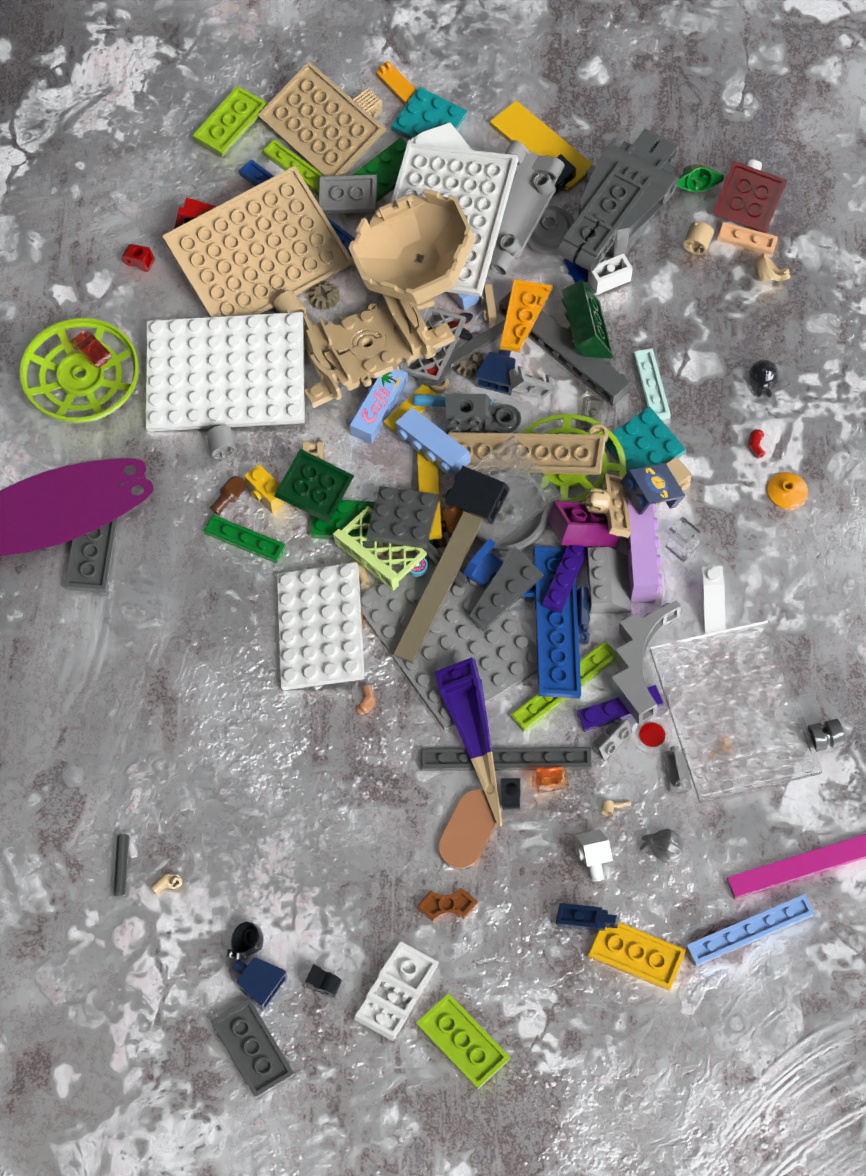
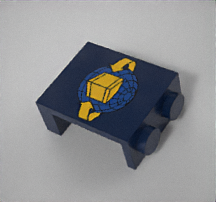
[620,463,686,515]

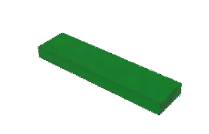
[203,514,286,564]

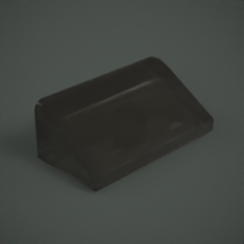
[576,391,604,432]

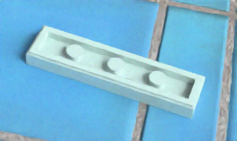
[633,348,671,420]

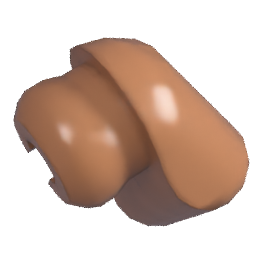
[355,685,376,715]

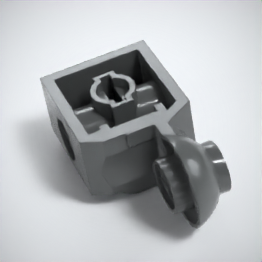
[445,394,522,434]

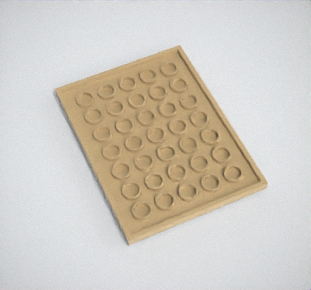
[162,166,354,317]

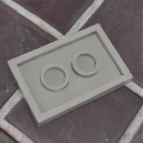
[319,175,377,214]

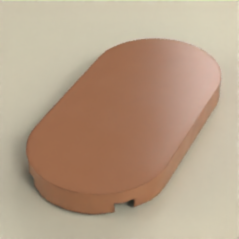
[439,789,497,870]

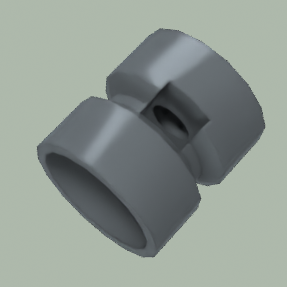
[807,719,845,752]

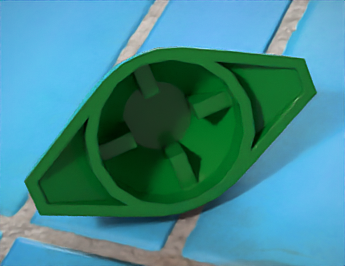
[677,164,724,193]

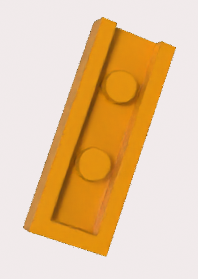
[376,61,417,106]

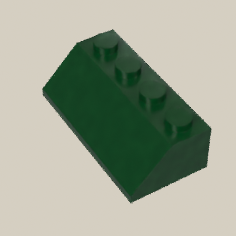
[562,280,614,359]

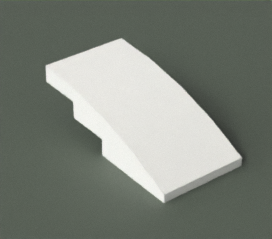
[354,941,439,1041]

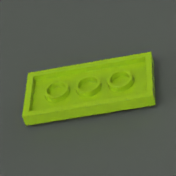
[192,85,267,157]
[416,993,511,1090]

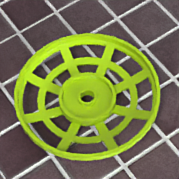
[20,318,139,423]
[522,414,626,524]

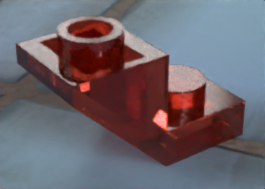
[70,330,112,368]

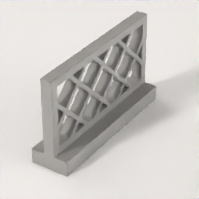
[398,307,466,381]

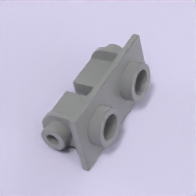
[591,718,632,761]
[663,746,692,792]

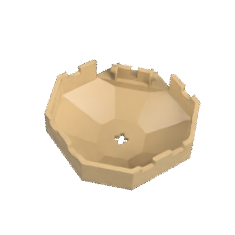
[348,189,476,304]

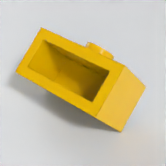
[244,464,286,513]

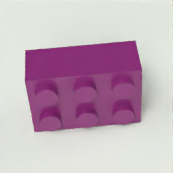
[547,501,620,547]

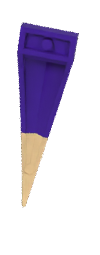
[435,657,502,827]

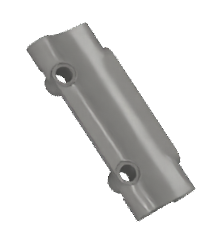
[489,140,565,275]

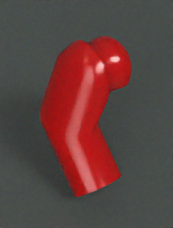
[748,429,766,459]

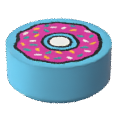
[407,555,428,577]

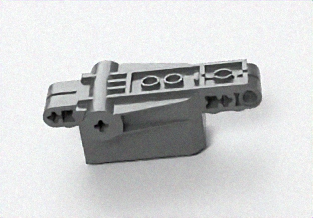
[557,129,679,272]

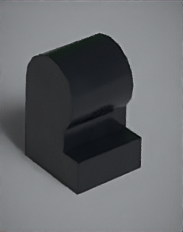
[500,778,520,810]
[305,964,342,998]

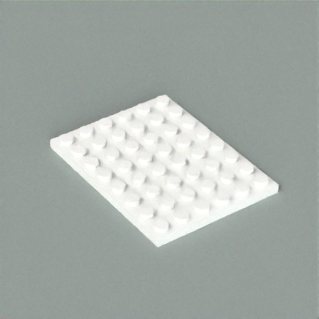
[391,143,518,296]
[146,312,305,432]

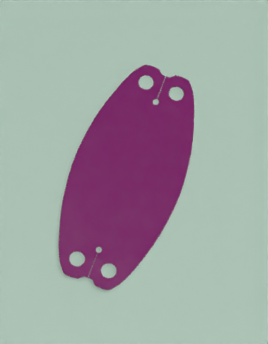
[0,458,154,556]

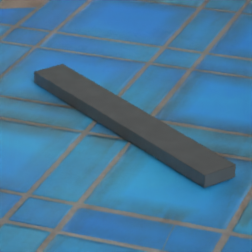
[421,747,592,771]

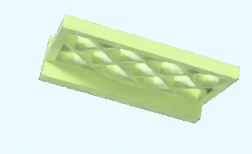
[333,506,427,591]

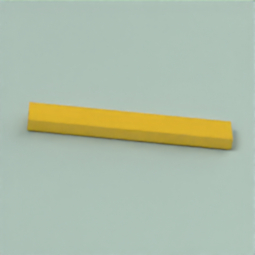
[417,451,442,540]

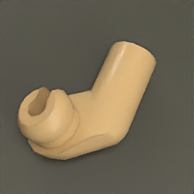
[347,560,370,586]
[149,874,183,895]

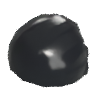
[749,360,779,398]
[226,921,264,960]

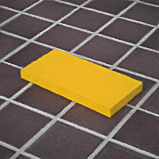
[588,922,686,991]

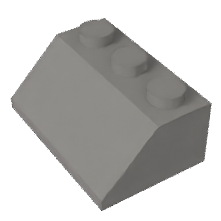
[586,547,632,614]

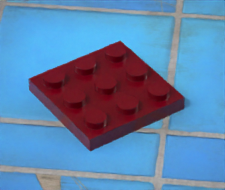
[712,161,787,233]

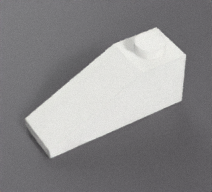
[699,566,726,633]

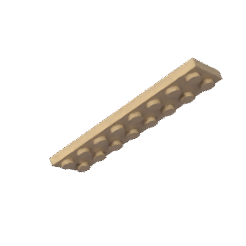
[449,432,606,475]

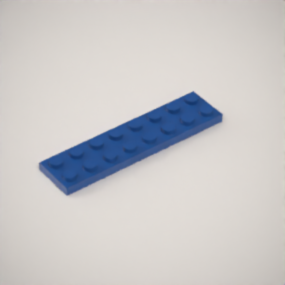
[533,546,581,699]

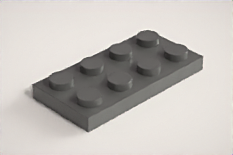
[65,518,118,593]
[211,998,295,1099]

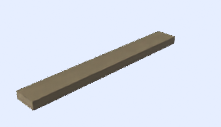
[394,511,483,664]

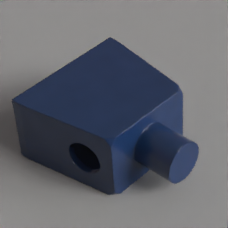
[475,349,516,396]
[231,957,288,1011]

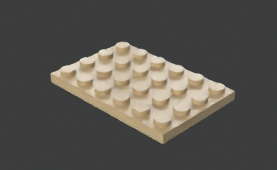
[258,61,386,176]

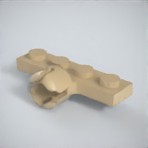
[585,473,631,538]

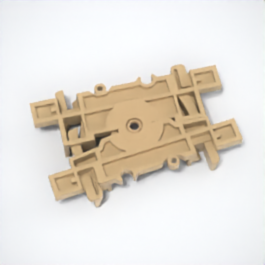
[303,294,455,408]

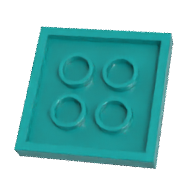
[391,86,467,140]
[605,406,686,472]

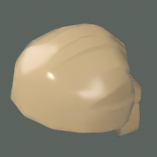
[754,253,791,282]

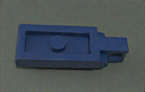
[577,586,590,645]
[556,903,619,931]

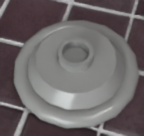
[527,206,575,254]

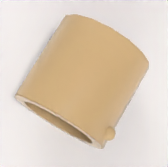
[683,221,714,255]
[273,291,307,316]

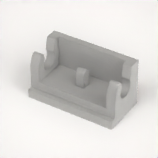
[509,366,555,399]

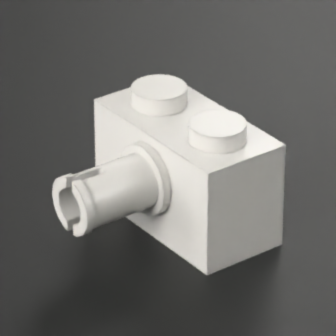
[588,253,633,295]
[573,829,613,882]

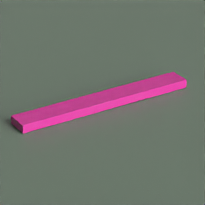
[727,834,866,899]

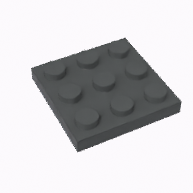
[366,486,439,549]

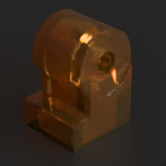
[536,767,569,793]

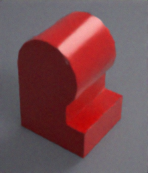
[121,244,155,272]

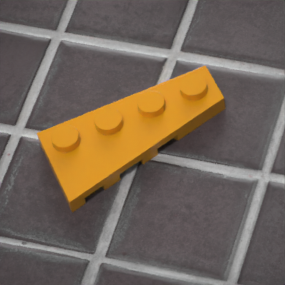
[500,279,552,352]

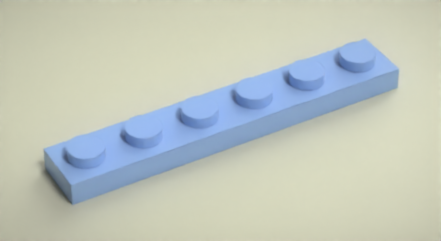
[686,894,815,967]

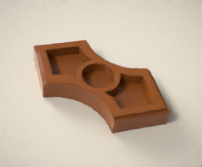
[416,888,478,922]

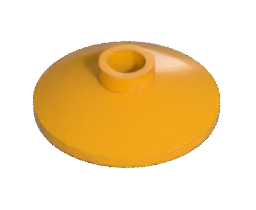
[767,472,808,509]

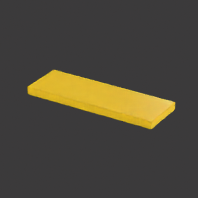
[490,100,595,192]

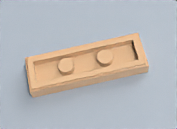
[717,222,778,256]

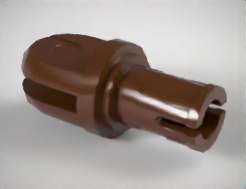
[210,476,246,516]

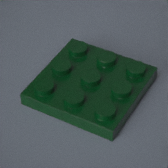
[274,449,354,523]

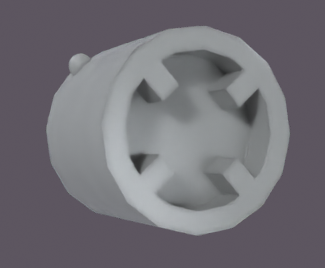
[205,425,237,459]

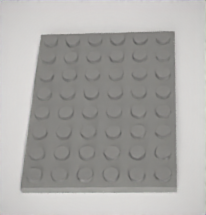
[360,543,537,730]

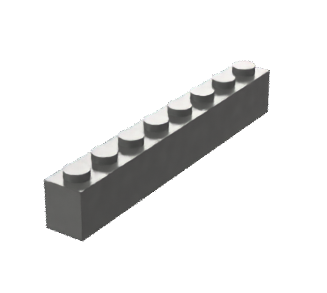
[498,292,630,407]

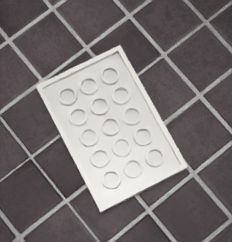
[277,562,364,690]

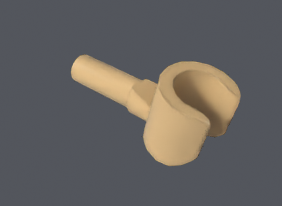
[601,800,631,816]

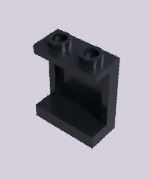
[445,466,510,525]

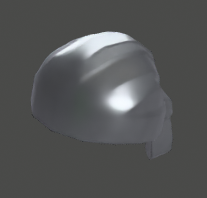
[640,829,683,862]

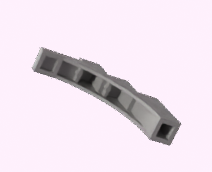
[611,600,681,724]

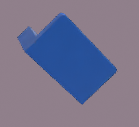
[464,538,503,587]

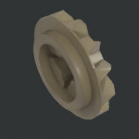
[309,282,340,310]
[454,352,484,378]

